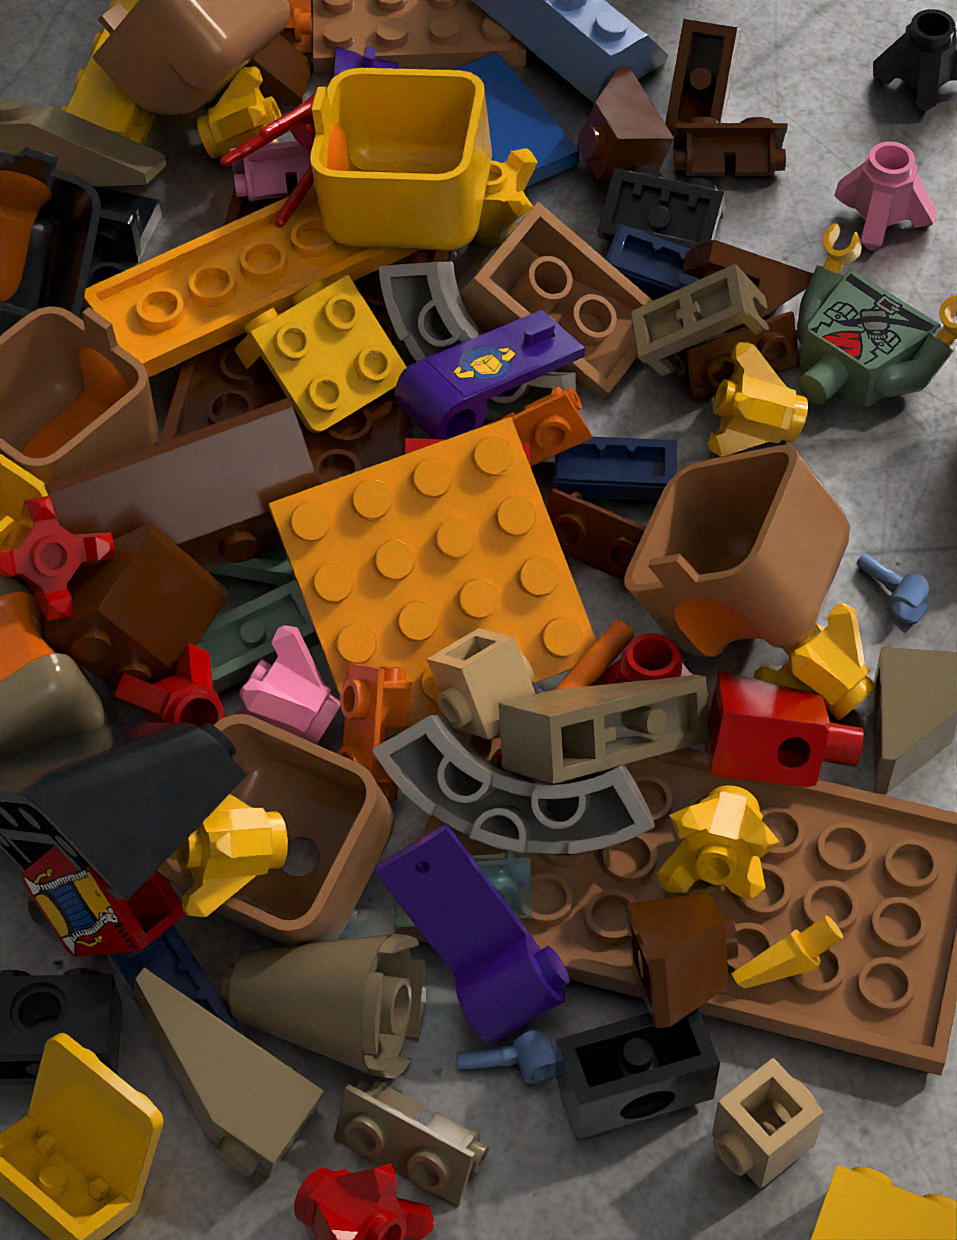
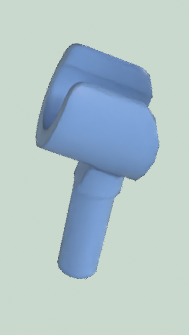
[857,553,929,624]
[456,1030,556,1084]

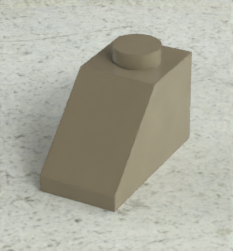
[873,647,957,794]

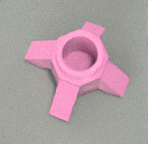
[834,142,937,251]
[233,625,341,745]

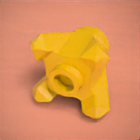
[197,66,281,159]
[473,148,538,245]
[707,342,808,457]
[754,603,877,721]
[656,785,780,900]
[169,794,288,917]

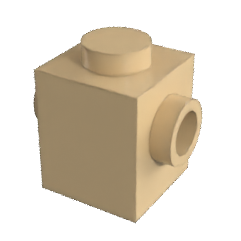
[427,628,535,740]
[712,1058,824,1189]

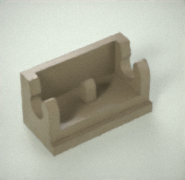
[631,263,769,376]

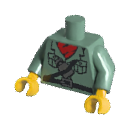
[796,223,957,407]

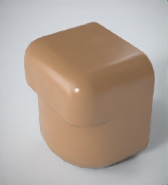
[92,0,291,116]

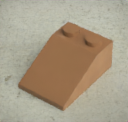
[460,201,653,398]

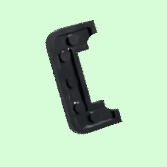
[0,722,247,901]

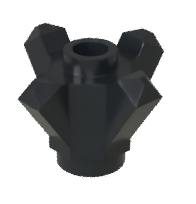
[873,9,957,111]

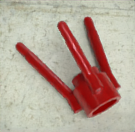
[220,92,316,228]

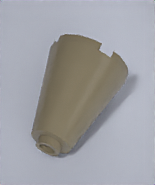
[222,933,426,1079]

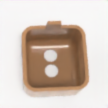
[157,714,394,946]

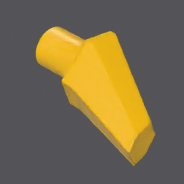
[731,915,843,989]

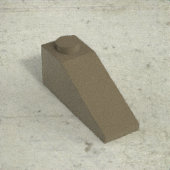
[0,99,167,187]
[498,675,709,784]
[134,967,324,1179]

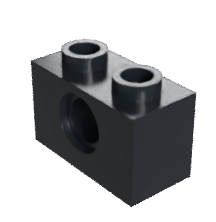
[0,968,122,1085]
[555,1008,720,1140]

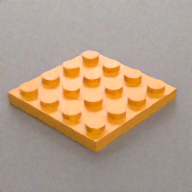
[268,417,597,739]

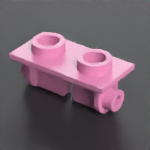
[230,141,315,202]

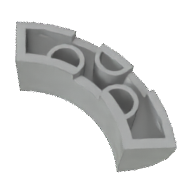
[378,262,576,422]
[372,715,655,854]

